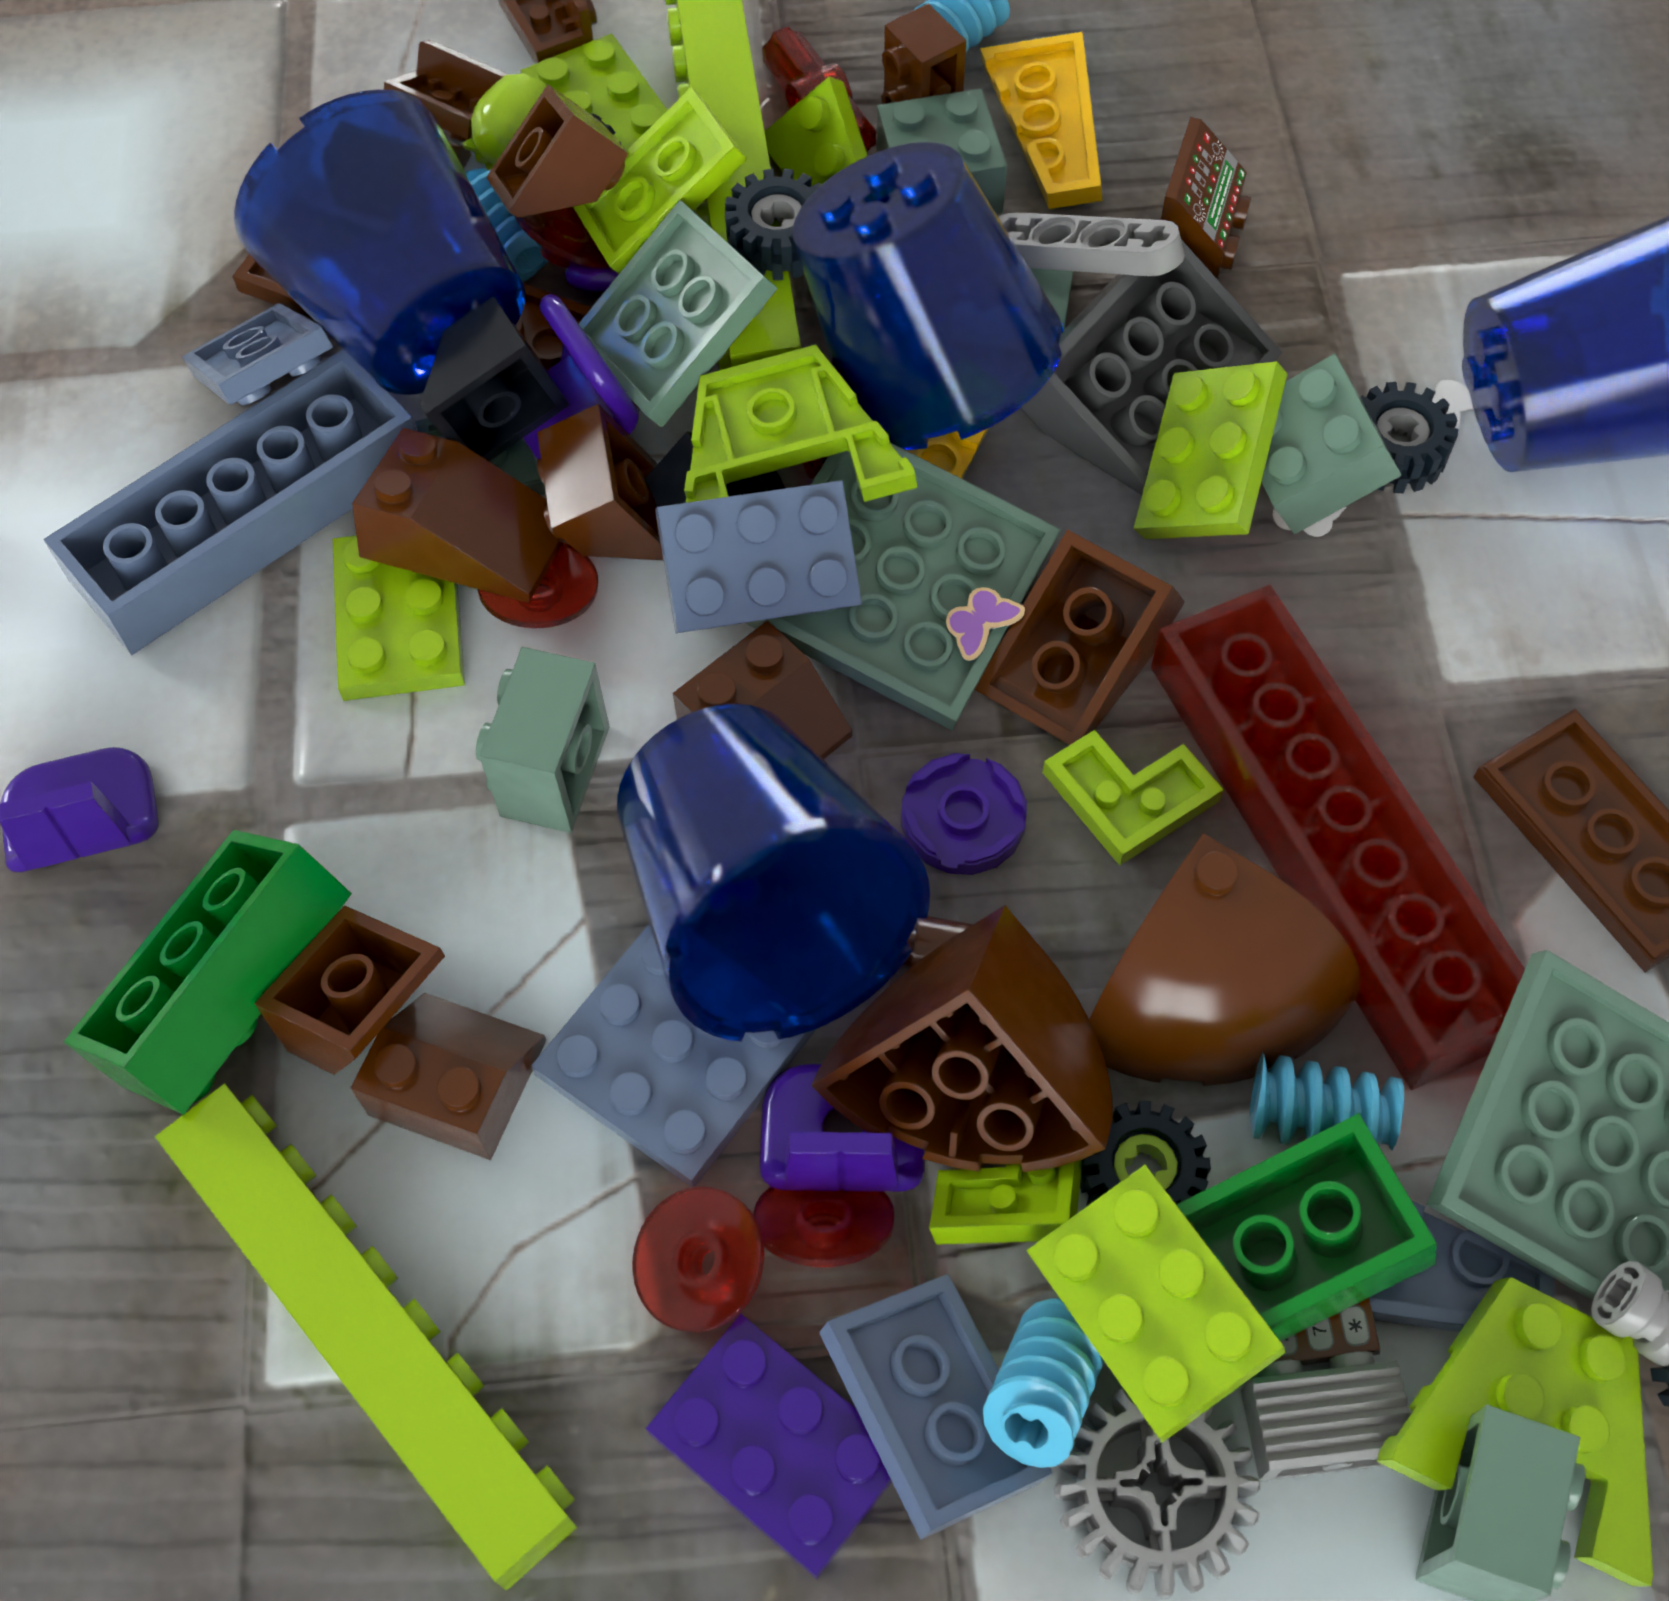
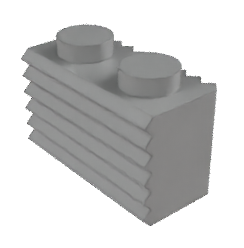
[1241,1351,1411,1481]

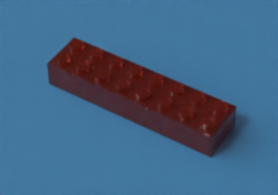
[1151,584,1525,1090]

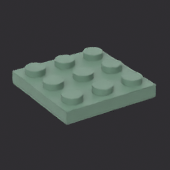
[579,200,778,427]

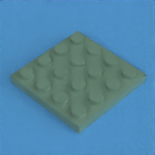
[745,443,1061,731]
[1426,950,1669,1301]

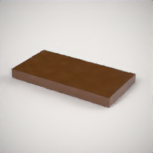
[1473,709,1669,973]

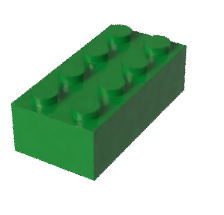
[63,830,352,1115]
[1177,1113,1437,1342]

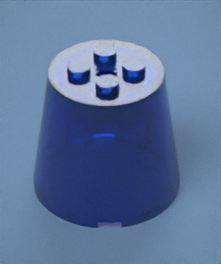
[234,89,526,395]
[793,142,1064,450]
[1462,216,1669,473]
[617,704,930,1042]

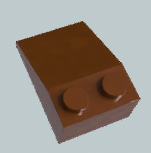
[352,428,564,603]
[975,529,1185,745]

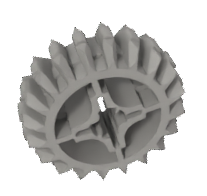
[1054,1387,1260,1598]

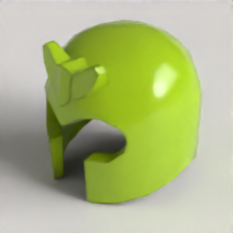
[463,73,547,170]

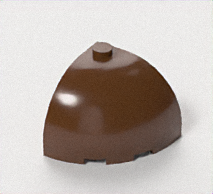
[1088,833,1361,1086]
[811,905,1113,1172]

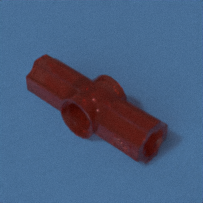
[762,26,876,153]

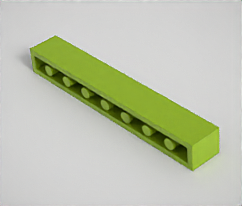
[154,1083,577,1591]

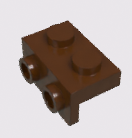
[499,0,597,63]
[383,39,508,141]

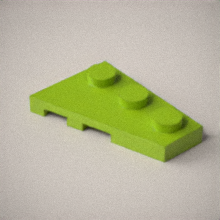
[764,77,889,245]

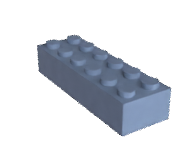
[43,348,416,655]

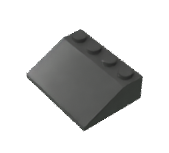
[1006,240,1282,495]

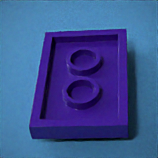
[645,1314,892,1580]

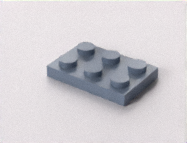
[182,303,333,405]
[655,480,862,634]
[819,1274,1053,1540]

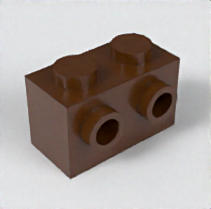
[881,3,966,104]

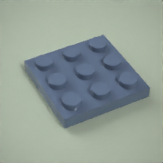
[531,915,815,1189]

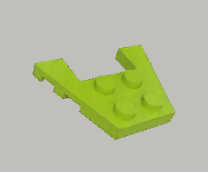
[684,344,918,503]
[1377,1277,1653,1586]

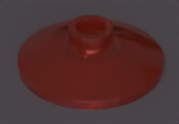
[515,207,610,268]
[477,542,598,629]
[632,1186,764,1333]
[753,1187,895,1267]

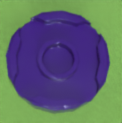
[901,753,1027,875]

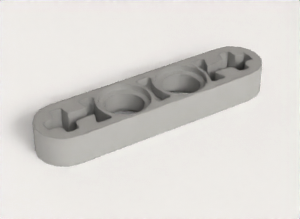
[982,212,1185,276]

